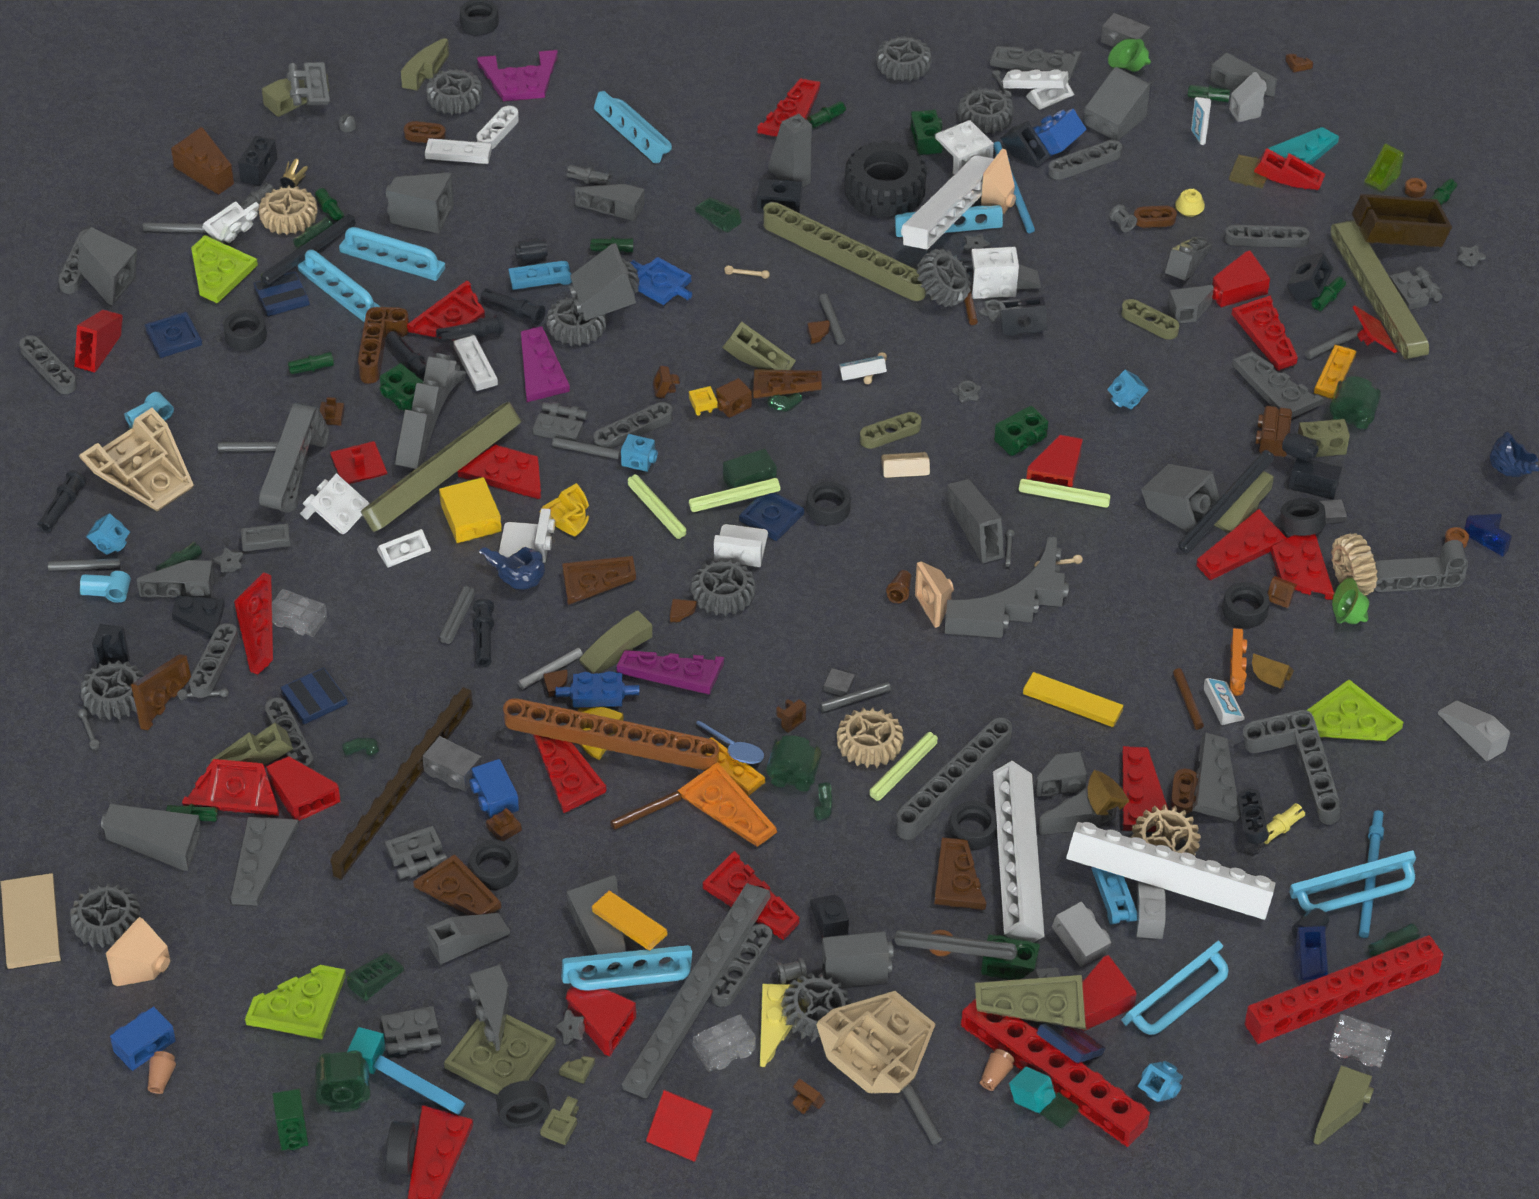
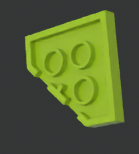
[191,235,258,303]
[1302,680,1404,741]
[245,965,346,1039]

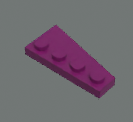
[521,326,570,402]
[617,650,724,695]

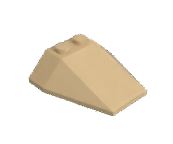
[79,408,194,511]
[816,991,935,1093]

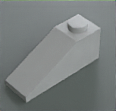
[1438,701,1510,761]
[1137,881,1165,939]

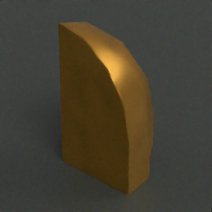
[1252,653,1294,688]
[1088,770,1129,815]

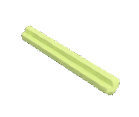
[628,475,687,539]
[689,478,780,512]
[1019,479,1110,508]
[869,732,938,801]

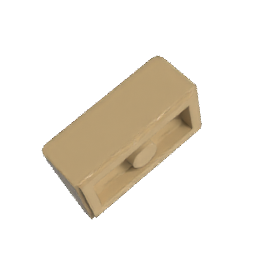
[881,452,930,478]

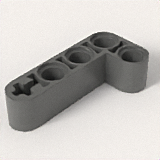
[1374,540,1468,592]

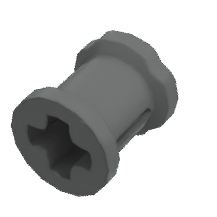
[1109,204,1137,232]
[776,958,807,984]

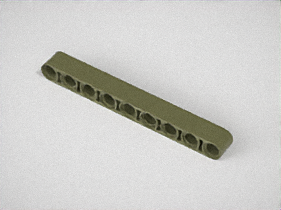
[764,202,926,301]
[1331,220,1429,359]
[360,402,521,532]

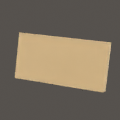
[1,873,61,969]

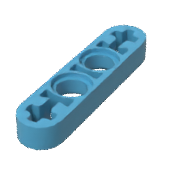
[373,1055,466,1115]

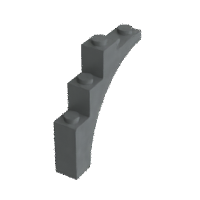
[395,353,467,469]
[945,537,1069,638]

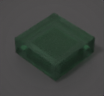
[1041,1092,1079,1129]

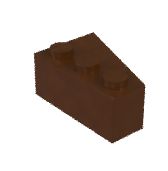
[171,127,234,195]

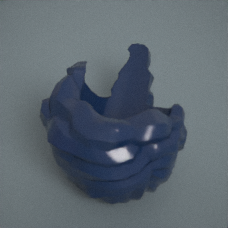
[1490,431,1539,477]
[479,547,545,589]

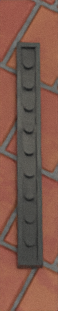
[622,883,771,1098]

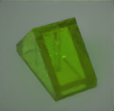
[1365,143,1404,191]

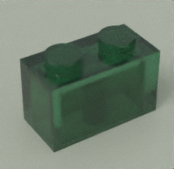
[723,449,777,489]

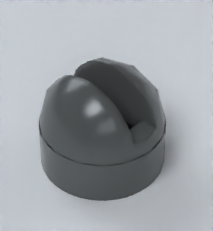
[339,114,356,132]

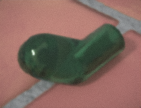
[767,393,802,412]
[342,738,379,756]
[814,782,833,820]

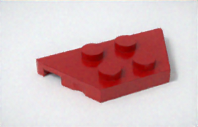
[407,281,485,341]
[458,445,541,500]
[1271,534,1334,600]
[182,759,279,816]

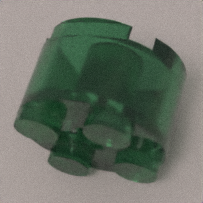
[1330,376,1381,429]
[766,735,822,791]
[315,1050,370,1112]

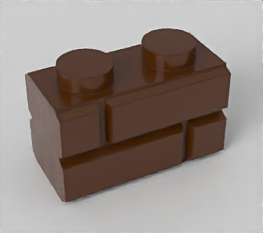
[1255,406,1292,457]

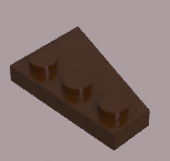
[753,369,822,399]
[562,556,636,605]
[131,654,191,730]
[934,838,986,910]
[413,854,502,916]

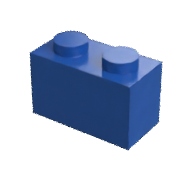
[469,759,519,818]
[110,1006,176,1071]

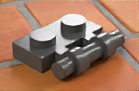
[287,63,330,106]
[1389,266,1442,310]
[533,402,588,442]
[385,826,448,879]
[381,1006,441,1055]

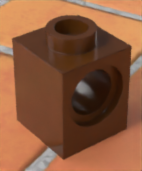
[716,378,752,418]

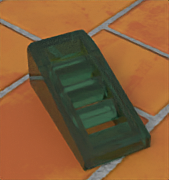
[695,197,742,232]
[346,953,404,1001]

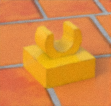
[689,386,717,415]

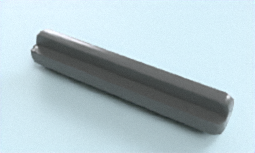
[439,586,475,644]

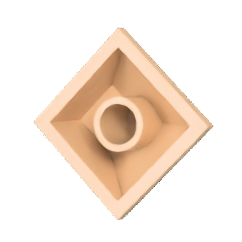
[981,149,1016,214]
[915,562,954,628]
[106,917,170,986]

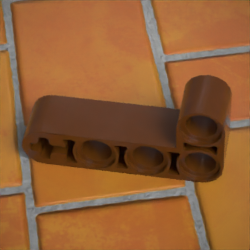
[358,307,409,384]

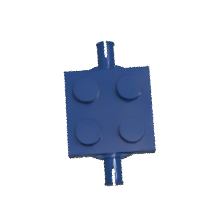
[630,257,692,305]
[556,671,639,708]

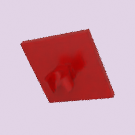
[1352,305,1397,353]
[330,441,387,484]
[646,1090,713,1161]

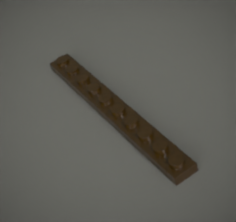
[330,687,473,880]

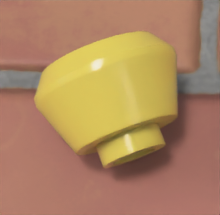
[1175,189,1205,217]

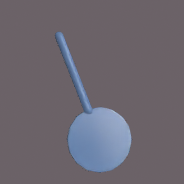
[696,721,764,764]

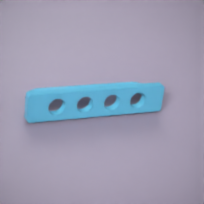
[594,91,672,163]
[895,205,1003,237]
[339,227,445,281]
[298,250,380,322]
[1289,851,1416,912]
[1121,941,1229,1035]
[561,945,692,990]

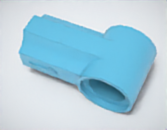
[124,392,174,429]
[80,571,131,603]

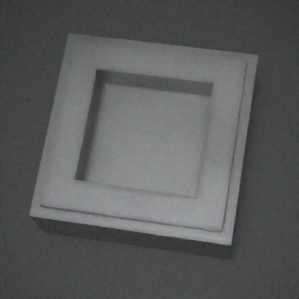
[1320,499,1347,524]
[824,668,855,696]

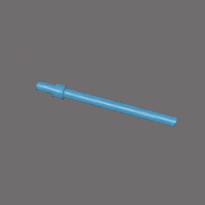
[993,142,1035,233]
[1359,810,1384,938]

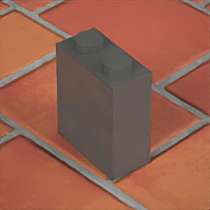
[822,932,893,988]

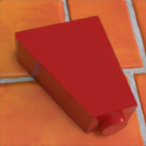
[1212,250,1270,307]
[74,310,123,372]
[1026,435,1083,487]
[266,756,341,821]
[1080,955,1137,1032]
[566,978,636,1057]

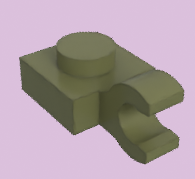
[540,1096,579,1145]

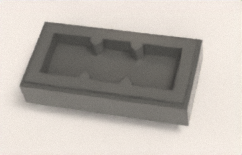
[241,524,290,551]

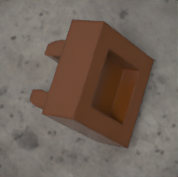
[653,366,680,398]
[320,397,345,426]
[1267,576,1297,608]
[776,699,806,733]
[486,808,522,841]
[792,1079,825,1114]

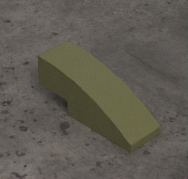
[401,38,449,91]
[1214,471,1274,533]
[579,610,652,674]
[211,723,293,765]

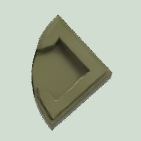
[559,1056,595,1084]

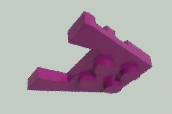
[477,50,558,102]

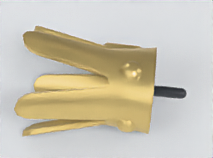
[280,159,308,188]

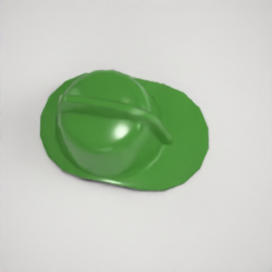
[1108,39,1151,72]
[1332,578,1369,624]

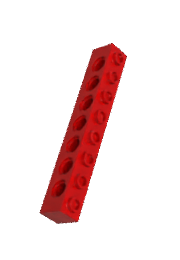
[1245,935,1444,1044]
[961,998,1150,1148]

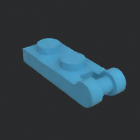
[508,261,572,290]
[1091,867,1137,924]

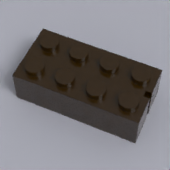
[1352,194,1452,247]

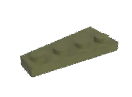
[975,975,1086,1030]

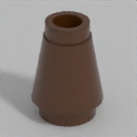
[886,570,911,603]

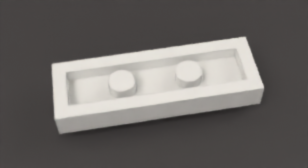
[1003,70,1069,88]
[425,139,492,164]
[453,335,498,391]

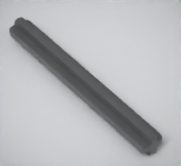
[894,930,1017,960]

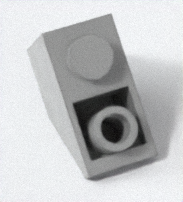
[1229,72,1266,122]

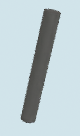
[143,223,207,233]
[819,293,845,345]
[1305,326,1362,359]
[552,437,621,460]
[218,442,279,452]
[48,559,121,571]
[820,682,891,712]
[902,1083,942,1145]

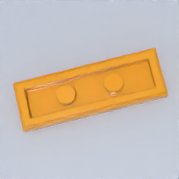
[1314,345,1356,400]
[704,737,765,796]
[592,890,667,951]

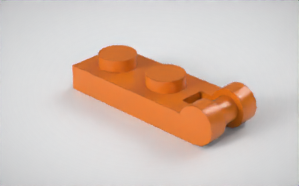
[1229,628,1247,696]

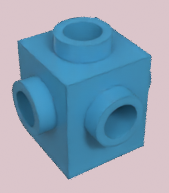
[1107,370,1149,409]
[621,434,658,472]
[86,513,130,555]
[1138,1061,1183,1102]

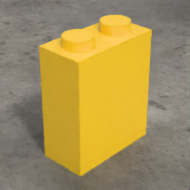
[439,477,502,543]

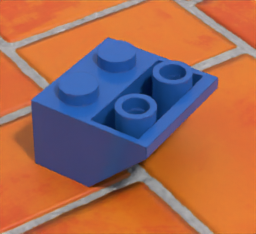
[1033,109,1087,155]

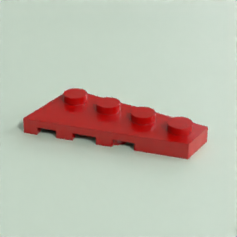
[757,78,820,137]
[1232,295,1298,371]
[1196,509,1287,580]
[234,572,273,675]
[533,734,606,814]
[1122,746,1174,832]
[702,850,800,940]
[408,1105,473,1199]

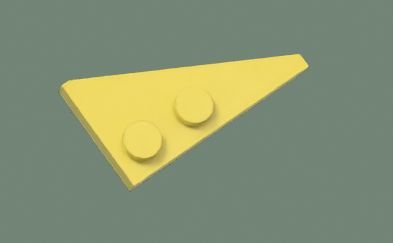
[760,984,802,1067]

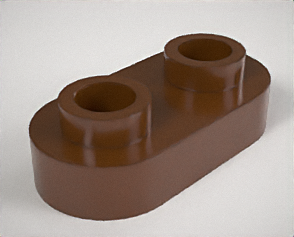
[404,121,446,143]
[1134,206,1177,228]
[1171,769,1198,814]

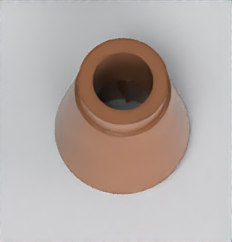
[980,1049,1014,1091]
[148,1051,176,1094]

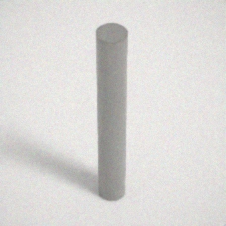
[518,648,583,690]

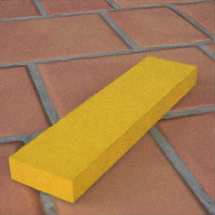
[1023,672,1123,728]

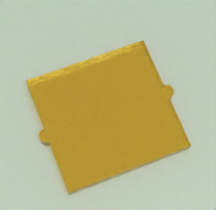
[1229,155,1267,189]

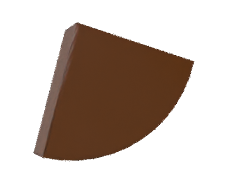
[1285,54,1313,73]
[807,320,830,344]
[670,599,697,622]
[543,670,568,697]

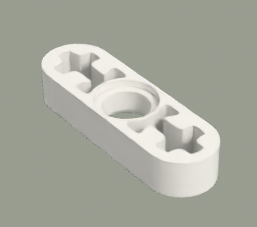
[477,106,519,149]

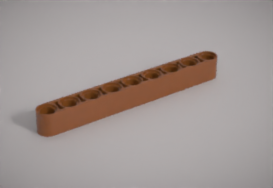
[503,698,719,771]

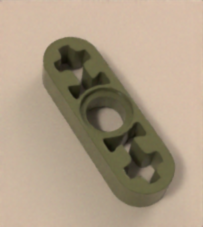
[1121,299,1179,340]
[860,412,921,449]

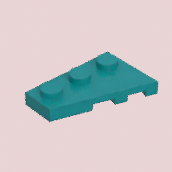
[1268,127,1339,165]

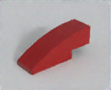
[1254,148,1325,190]

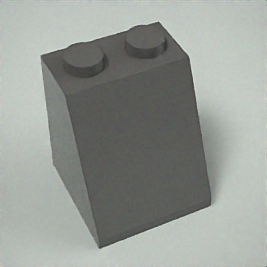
[1083,67,1150,141]
[385,173,454,234]
[77,227,137,306]
[569,243,636,320]
[1141,464,1220,532]

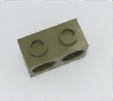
[1298,419,1350,457]

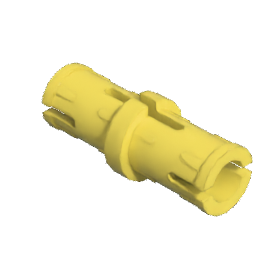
[1258,803,1305,844]

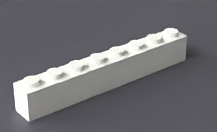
[901,155,994,249]
[993,761,1044,943]
[1066,822,1276,920]

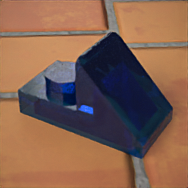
[1464,514,1512,557]
[1295,926,1328,980]

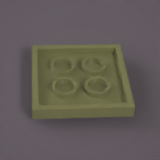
[444,1015,556,1095]

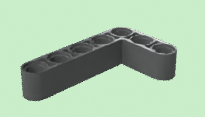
[259,403,329,511]
[1243,710,1341,825]

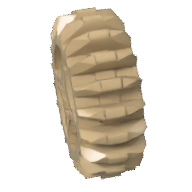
[259,186,318,235]
[1331,533,1378,595]
[837,707,904,768]
[1131,805,1201,856]

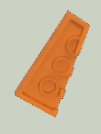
[677,762,777,847]

